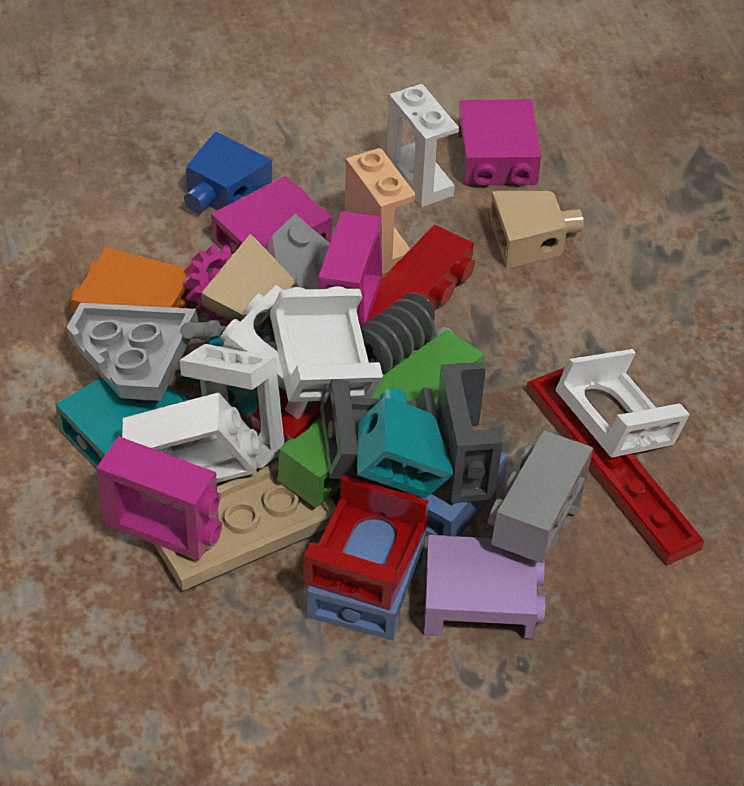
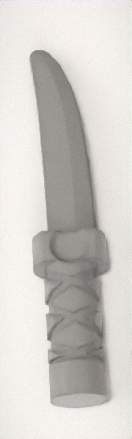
[181,320,227,340]

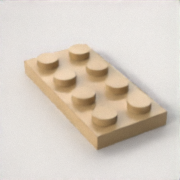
[153,461,336,591]

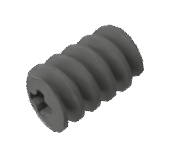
[360,292,435,374]

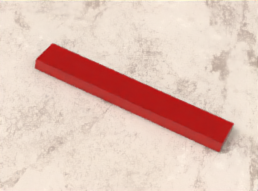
[526,368,704,566]

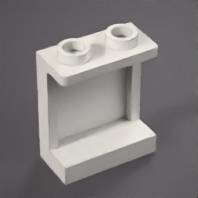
[270,286,383,402]

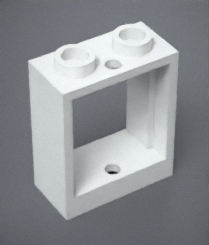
[122,392,261,483]

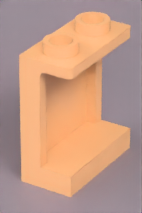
[345,148,415,274]

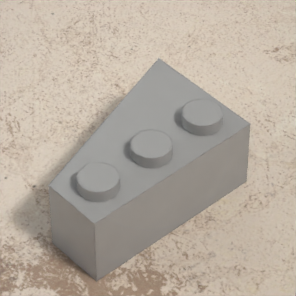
[488,430,593,563]

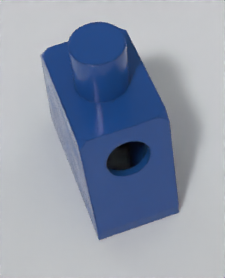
[184,132,272,213]

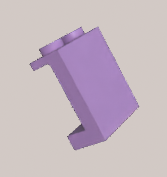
[424,535,545,639]

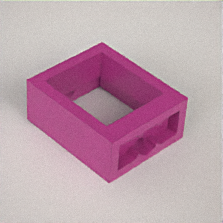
[318,211,382,326]
[96,436,222,561]

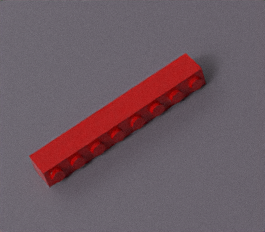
[251,224,475,457]

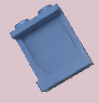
[307,519,426,641]

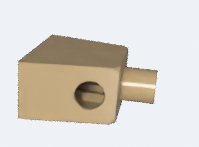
[490,191,584,268]
[201,234,296,332]

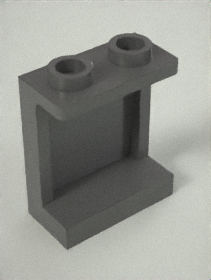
[437,362,503,503]
[320,380,447,481]

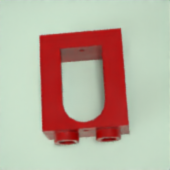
[304,475,429,611]

